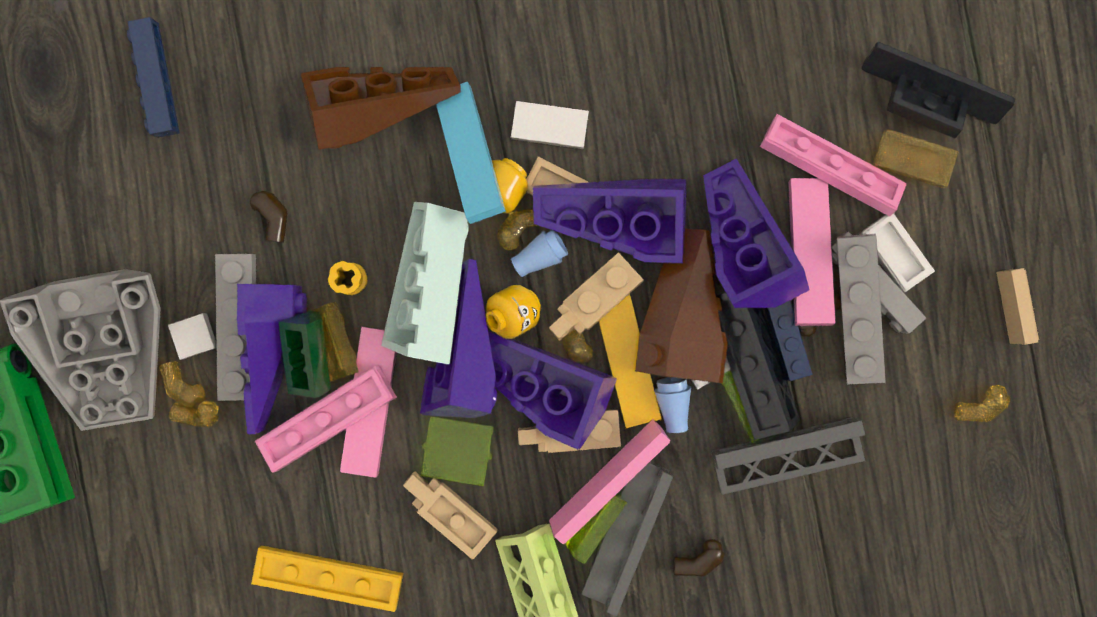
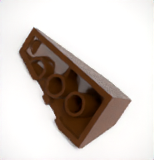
[300,67,461,150]
[635,229,728,383]

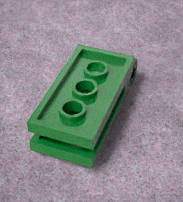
[0,343,75,524]

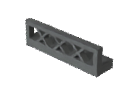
[710,417,865,495]
[581,462,673,616]

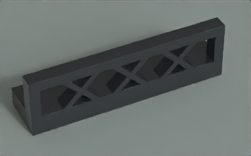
[716,292,801,440]

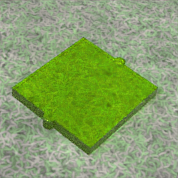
[421,416,494,486]

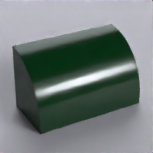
[278,311,331,398]

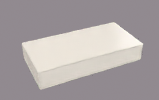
[511,101,589,149]
[859,213,935,293]

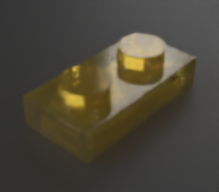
[873,129,959,188]
[311,302,359,382]

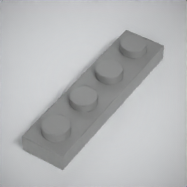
[837,234,886,385]
[215,254,256,401]

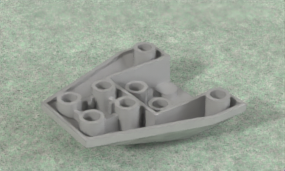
[0,269,161,431]

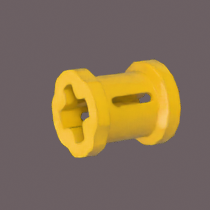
[328,261,368,295]

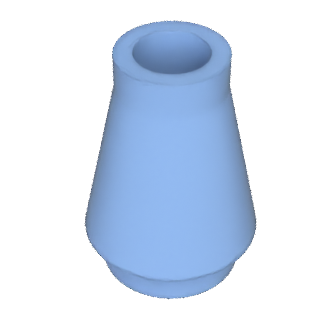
[511,230,568,277]
[654,377,691,433]

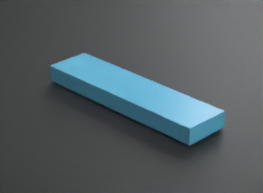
[436,81,506,224]

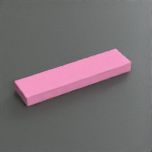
[760,114,907,217]
[788,178,835,326]
[340,327,397,478]
[255,366,397,473]
[549,419,670,544]

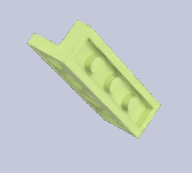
[495,524,578,617]

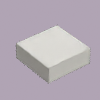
[168,313,217,360]

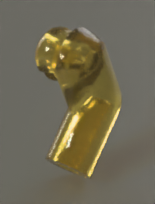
[497,209,539,250]
[561,329,593,363]
[159,361,205,407]
[954,385,1010,422]
[169,401,219,427]

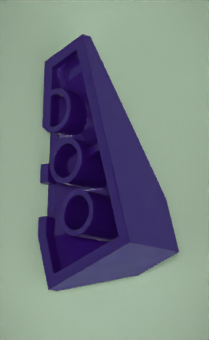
[703,159,810,308]
[533,179,686,263]
[420,259,497,418]
[237,284,307,434]
[488,330,617,450]

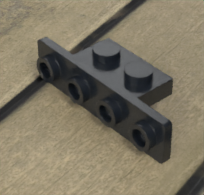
[861,42,1015,139]

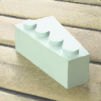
[381,202,468,364]

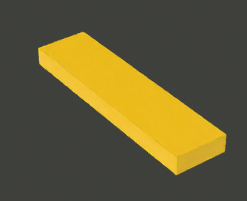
[599,294,661,428]
[251,545,403,612]

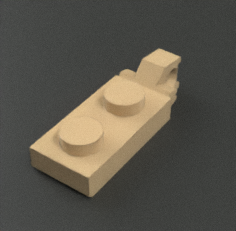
[549,252,643,341]
[518,409,621,453]
[403,471,498,559]

